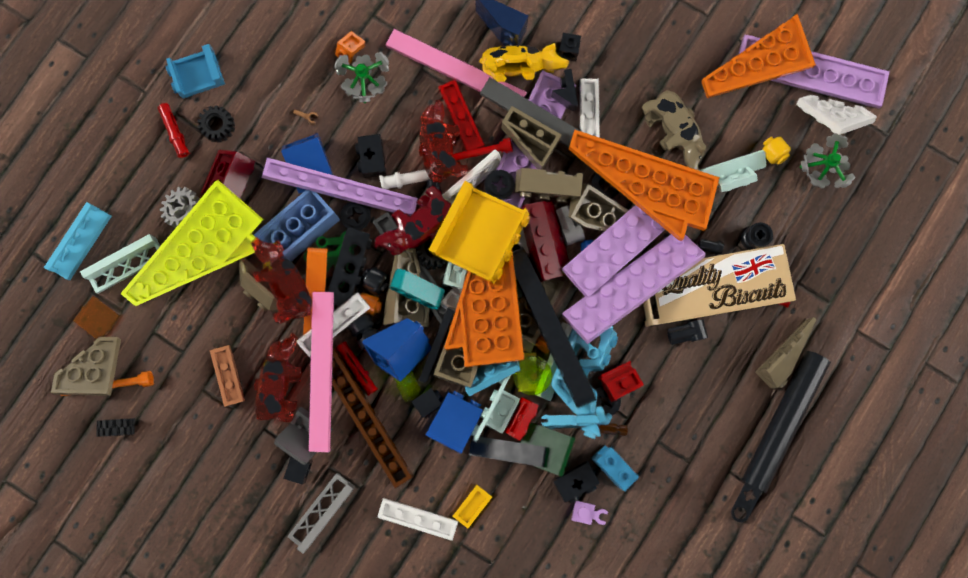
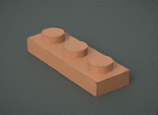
[210,345,245,407]

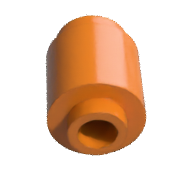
[359,292,382,316]

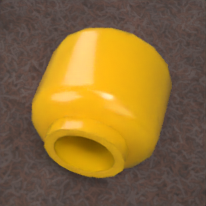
[762,137,791,165]

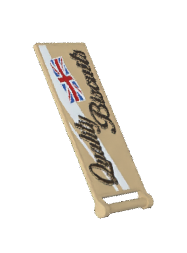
[643,244,796,327]

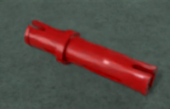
[157,103,190,158]
[336,341,378,396]

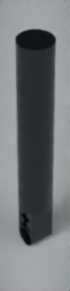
[731,351,831,522]

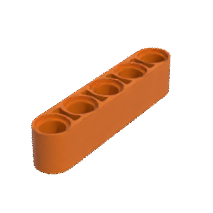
[303,247,327,335]

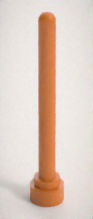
[61,371,154,396]

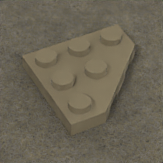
[51,337,121,396]

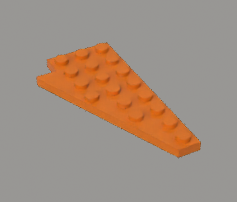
[568,130,720,241]
[444,250,525,367]

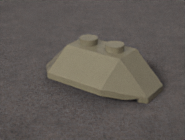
[239,258,303,312]

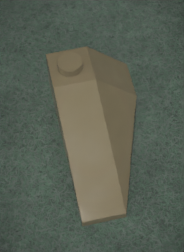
[569,184,629,232]
[383,248,429,328]
[755,317,816,389]
[434,339,478,388]

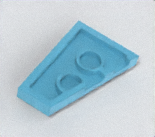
[465,361,520,396]

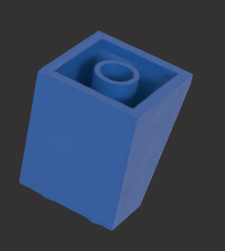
[281,133,334,193]
[362,318,431,382]
[426,391,483,454]

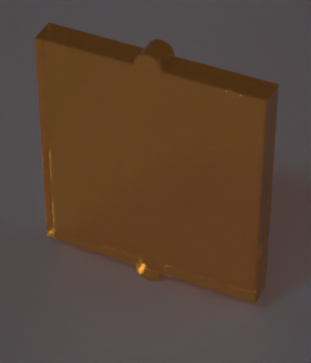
[73,296,120,339]

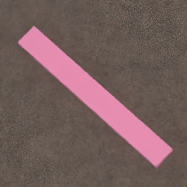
[386,29,527,98]
[309,292,334,452]

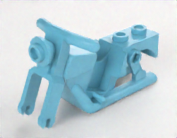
[541,326,618,439]

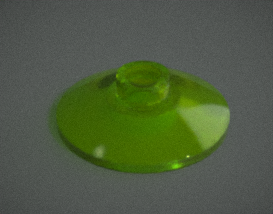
[513,356,552,395]

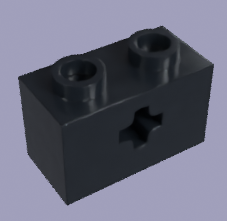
[355,134,386,178]
[552,461,600,503]

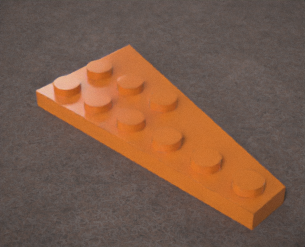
[701,14,816,98]

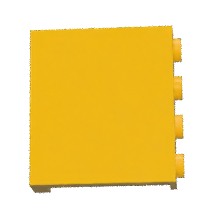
[429,181,530,284]

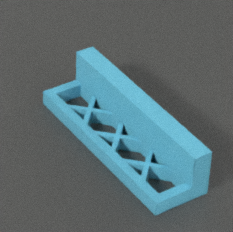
[44,202,112,280]

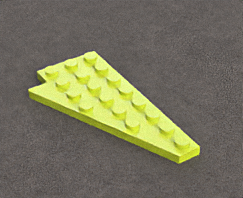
[121,180,265,306]

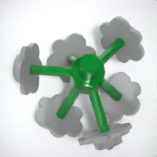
[334,52,389,104]
[800,133,855,188]

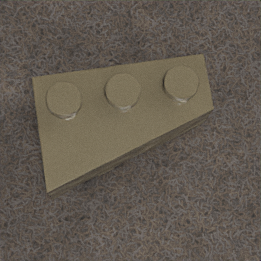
[501,106,562,170]
[514,168,583,203]

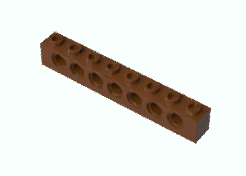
[332,345,414,488]

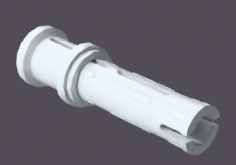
[379,169,438,189]

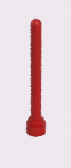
[424,137,513,167]

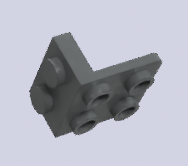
[274,407,333,465]

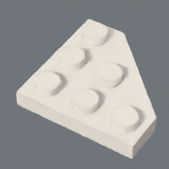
[796,95,877,135]

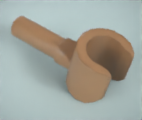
[293,110,319,125]

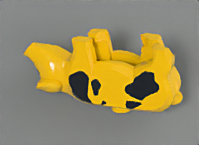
[480,43,569,82]

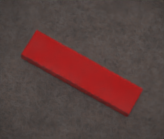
[438,80,485,151]

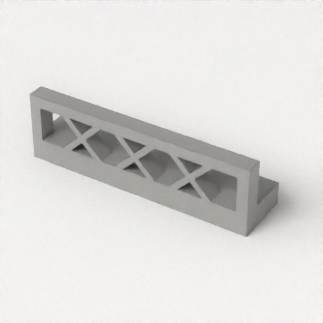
[287,473,355,553]

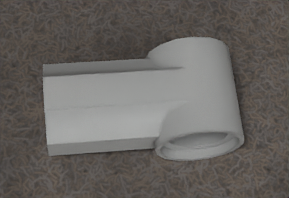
[556,205,585,246]

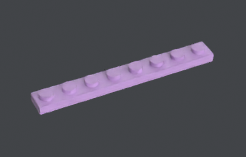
[262,158,418,216]

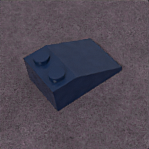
[475,0,528,46]

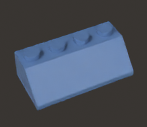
[254,190,340,270]

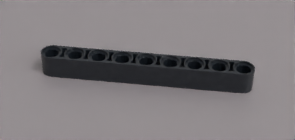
[513,247,596,408]

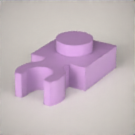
[571,501,608,525]

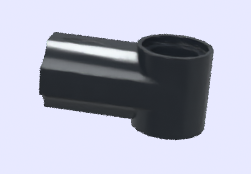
[667,319,708,345]

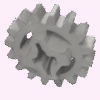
[160,187,200,228]

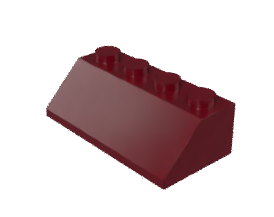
[199,150,256,199]
[520,201,569,283]

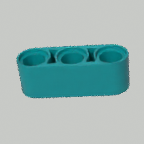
[390,269,445,310]

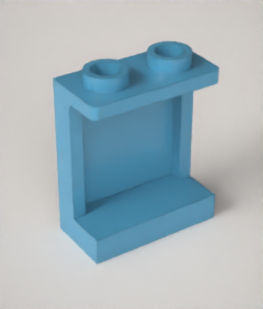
[165,44,225,98]
[591,445,638,491]

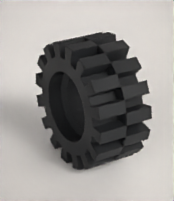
[197,105,235,143]
[416,238,447,270]
[96,418,135,437]

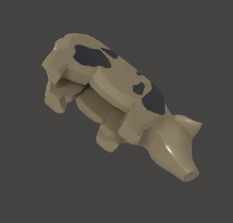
[642,90,706,170]

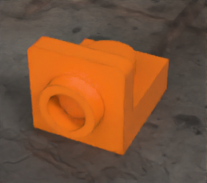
[335,31,366,65]

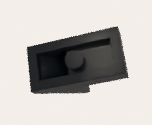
[551,69,578,112]

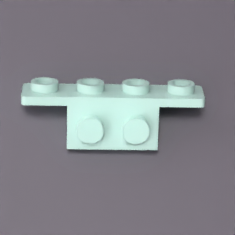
[699,150,766,192]
[471,375,520,442]

